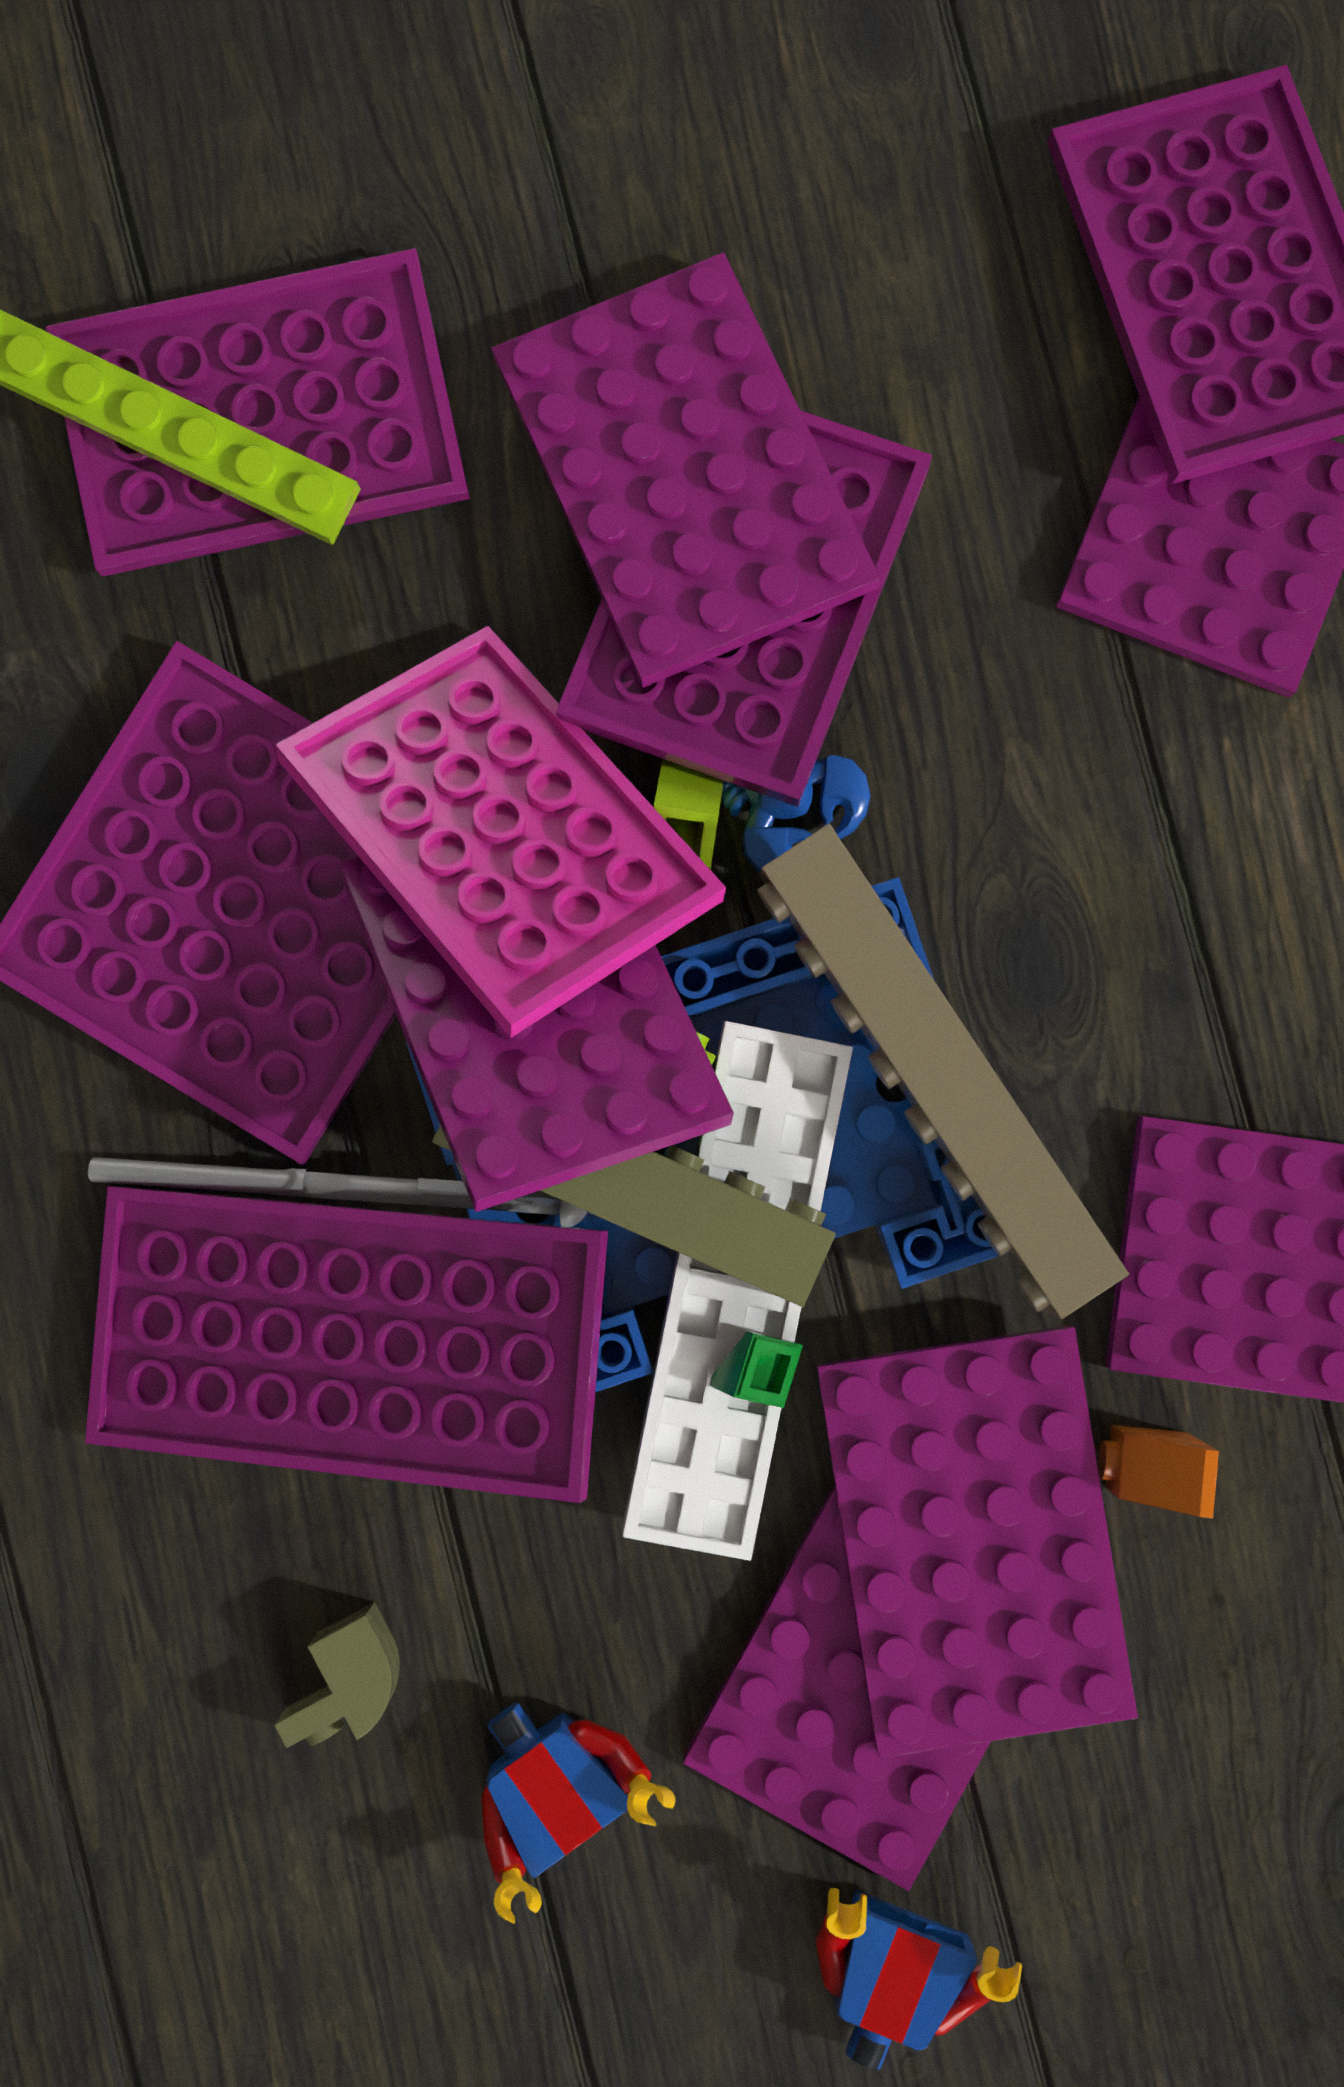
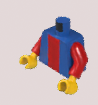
[481,1702,675,1924]
[815,1888,1022,2070]

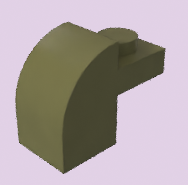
[274,1601,400,1748]

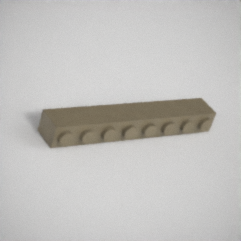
[757,823,1130,1319]

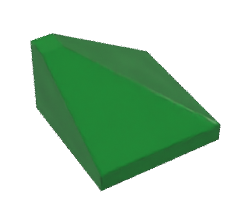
[709,1331,803,1408]

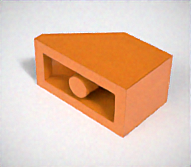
[1098,1425,1219,1518]

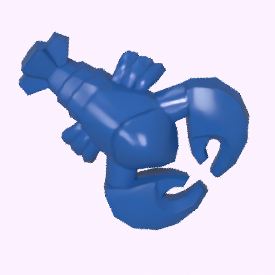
[721,755,871,873]

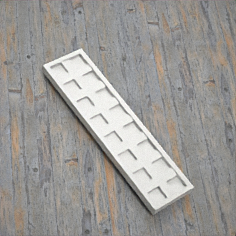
[621,1021,853,1561]

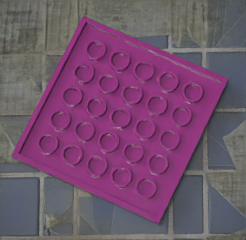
[0,641,396,1164]

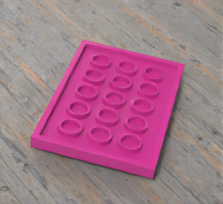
[275,626,726,1038]

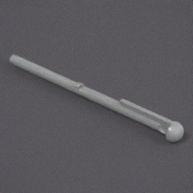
[88,1157,587,1227]

